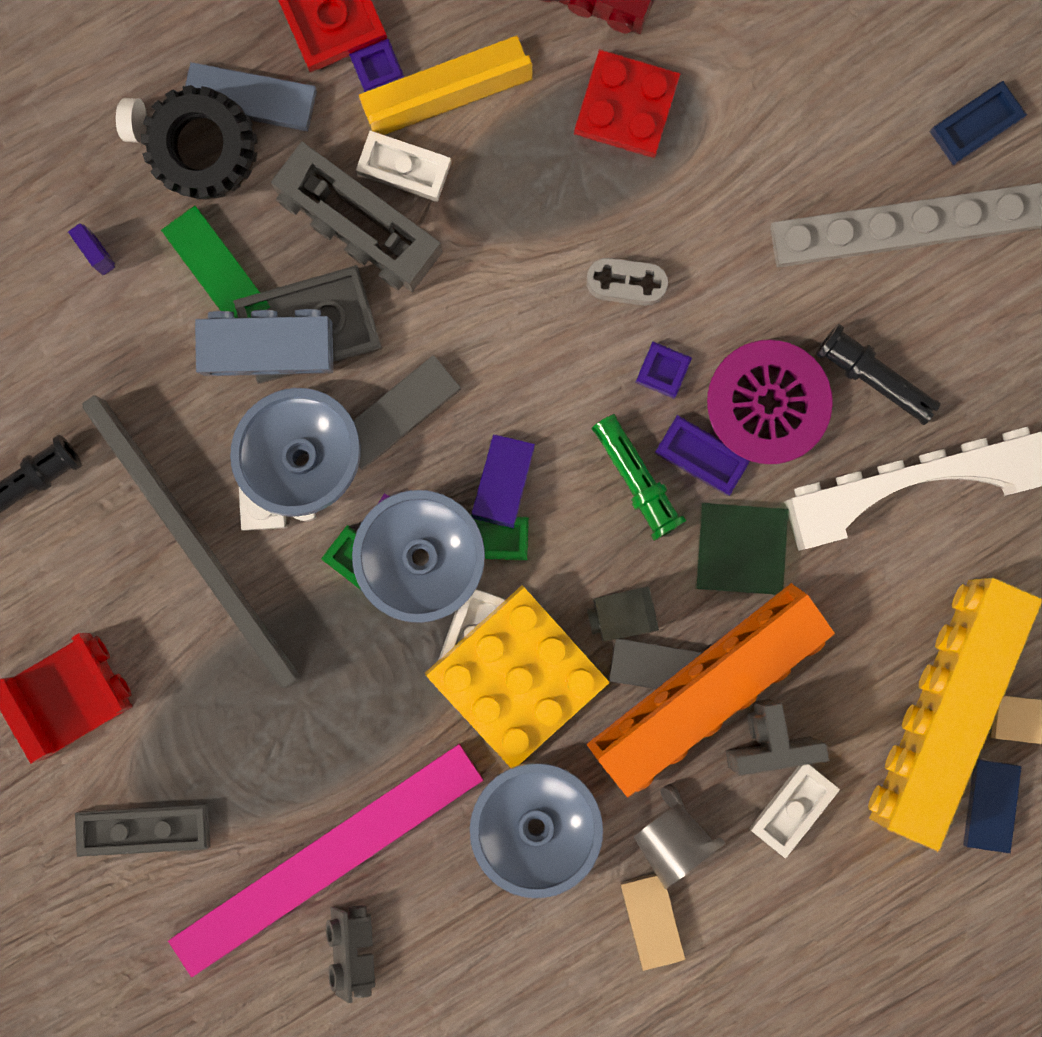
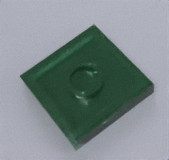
[695,503,788,595]

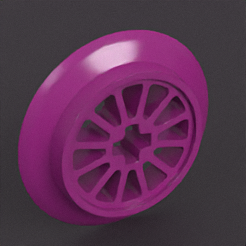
[707,340,833,464]

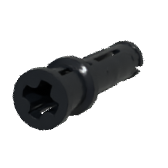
[815,323,941,425]
[0,435,82,513]

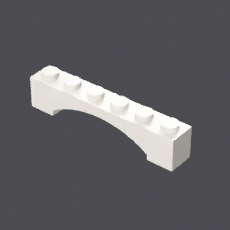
[785,427,1042,551]

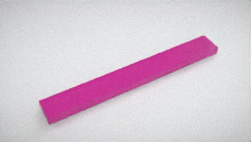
[168,743,484,978]

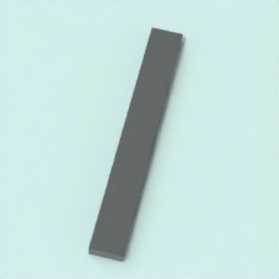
[82,395,302,689]

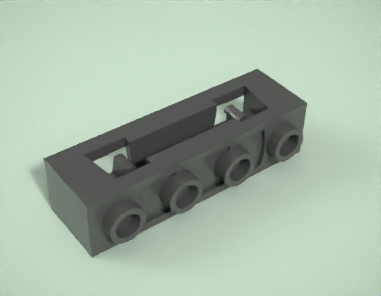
[271,141,443,293]

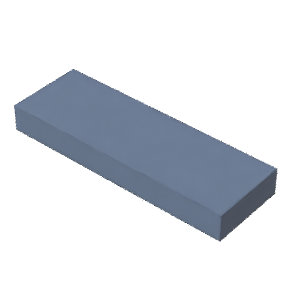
[185,62,317,131]

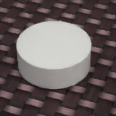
[116,98,147,142]

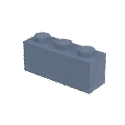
[195,309,333,376]

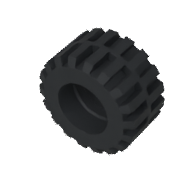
[141,85,258,200]

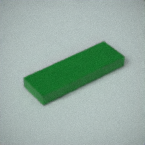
[161,205,270,318]

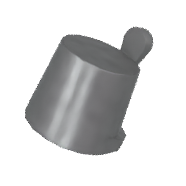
[634,784,726,889]

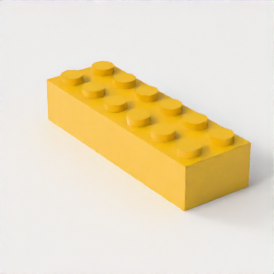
[868,578,1042,852]

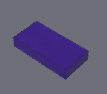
[655,415,750,496]
[471,434,535,529]

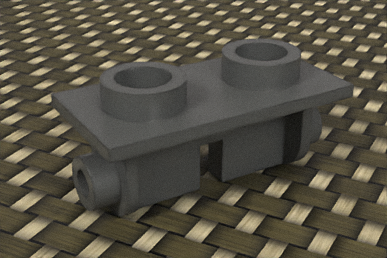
[326,905,376,1003]

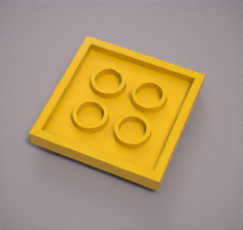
[425,585,610,768]

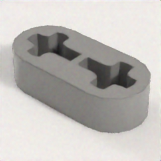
[586,258,668,306]

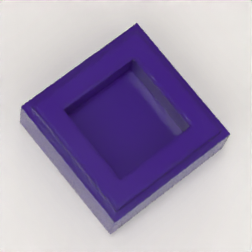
[349,39,404,92]
[68,223,115,276]
[635,341,692,399]

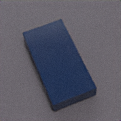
[929,80,1027,166]
[963,759,1022,854]

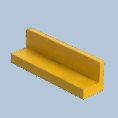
[359,35,532,135]

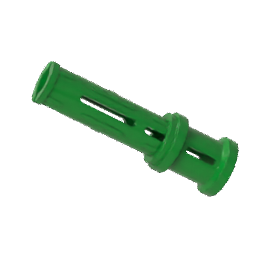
[591,414,687,541]

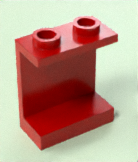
[0,633,133,764]

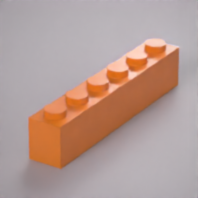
[587,583,835,798]

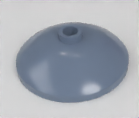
[230,388,361,517]
[352,490,485,623]
[470,763,603,898]

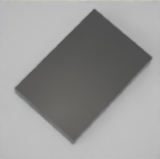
[233,265,382,384]

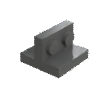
[725,699,829,776]

